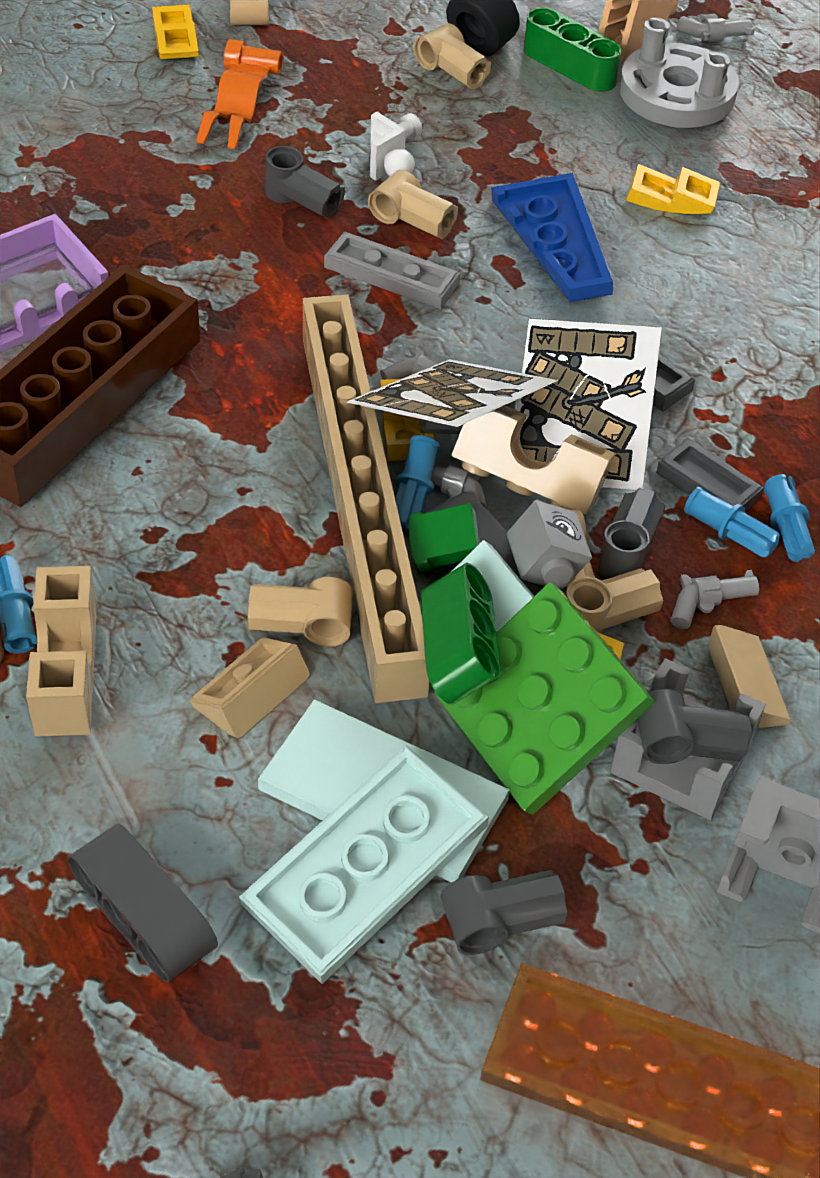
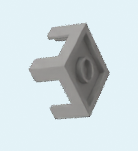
[610,658,766,821]
[717,777,820,934]

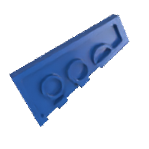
[491,173,613,302]

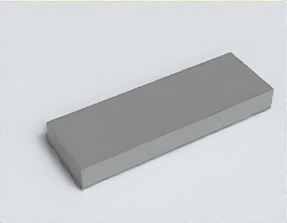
[324,231,460,310]

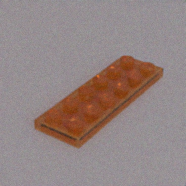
[480,963,820,1178]

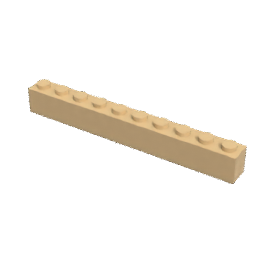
[303,294,429,703]

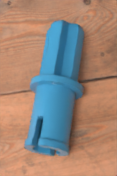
[395,435,440,534]
[764,474,815,562]
[684,486,780,557]
[0,554,37,654]

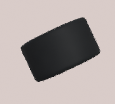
[446,0,520,56]

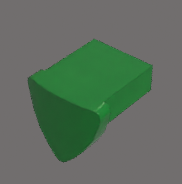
[409,503,480,573]

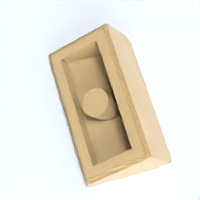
[708,625,791,728]
[189,637,310,738]

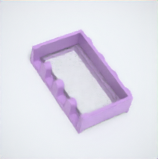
[0,214,109,352]

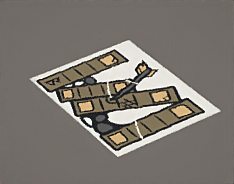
[517,319,662,490]
[346,359,558,427]

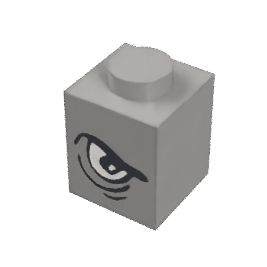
[506,499,592,591]

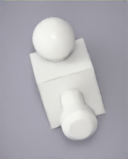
[370,112,422,181]

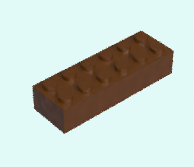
[0,265,200,507]

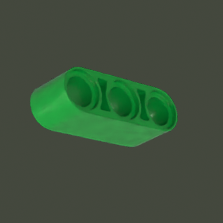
[523,7,622,92]
[421,562,501,705]

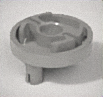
[619,17,739,128]

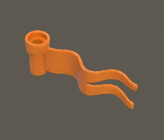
[196,39,284,149]

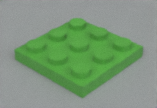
[434,582,656,815]

